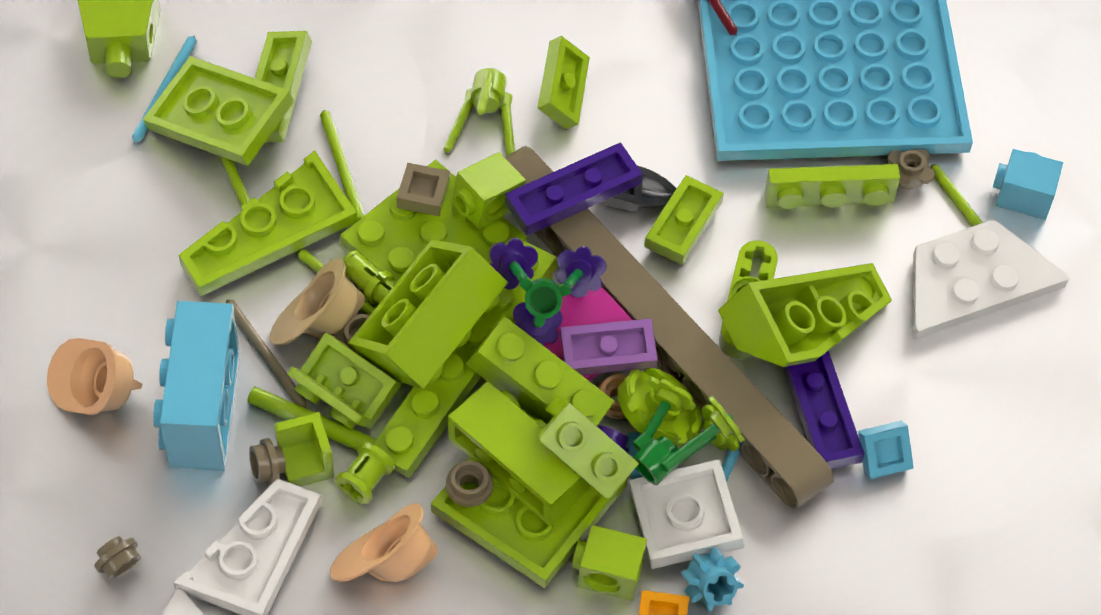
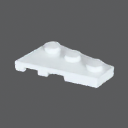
[174,478,321,615]

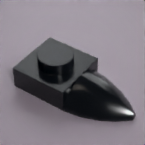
[599,166,677,212]

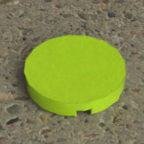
[618,368,702,449]

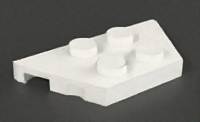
[912,219,1069,339]

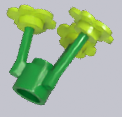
[632,377,745,486]

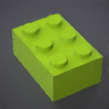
[348,239,508,389]

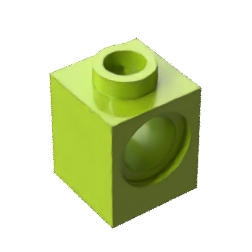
[452,152,526,230]
[572,525,647,601]

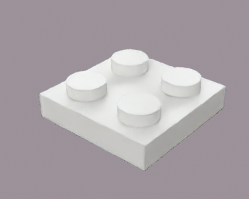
[629,459,744,569]

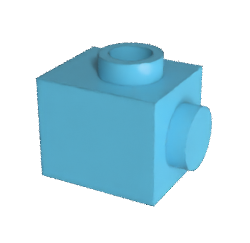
[992,148,1064,220]

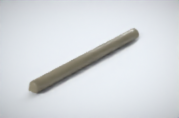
[226,299,308,408]

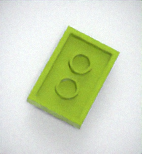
[142,56,295,166]

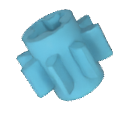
[681,547,744,611]

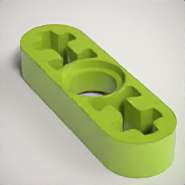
[719,240,778,359]

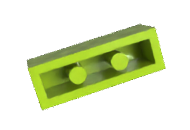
[465,316,614,426]
[448,381,589,526]

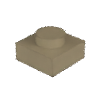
[396,163,450,217]

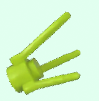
[443,68,515,156]

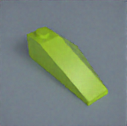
[718,263,892,367]

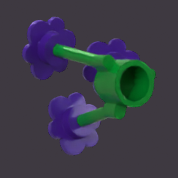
[489,238,607,346]

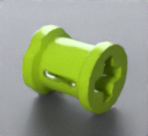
[334,442,395,505]

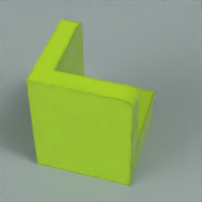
[274,412,334,487]

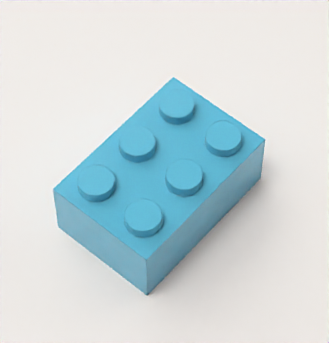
[153,301,240,471]

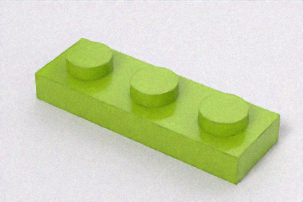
[255,31,312,142]
[764,164,900,209]

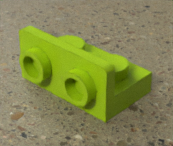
[538,396,639,498]

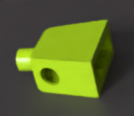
[77,0,160,78]

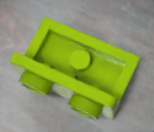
[287,332,402,429]

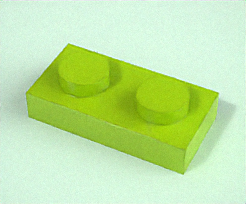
[537,35,590,130]
[644,175,724,265]

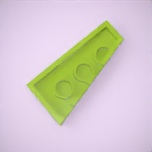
[179,150,357,297]

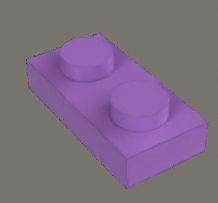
[560,318,658,375]

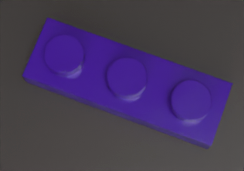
[505,142,643,236]
[783,350,864,469]

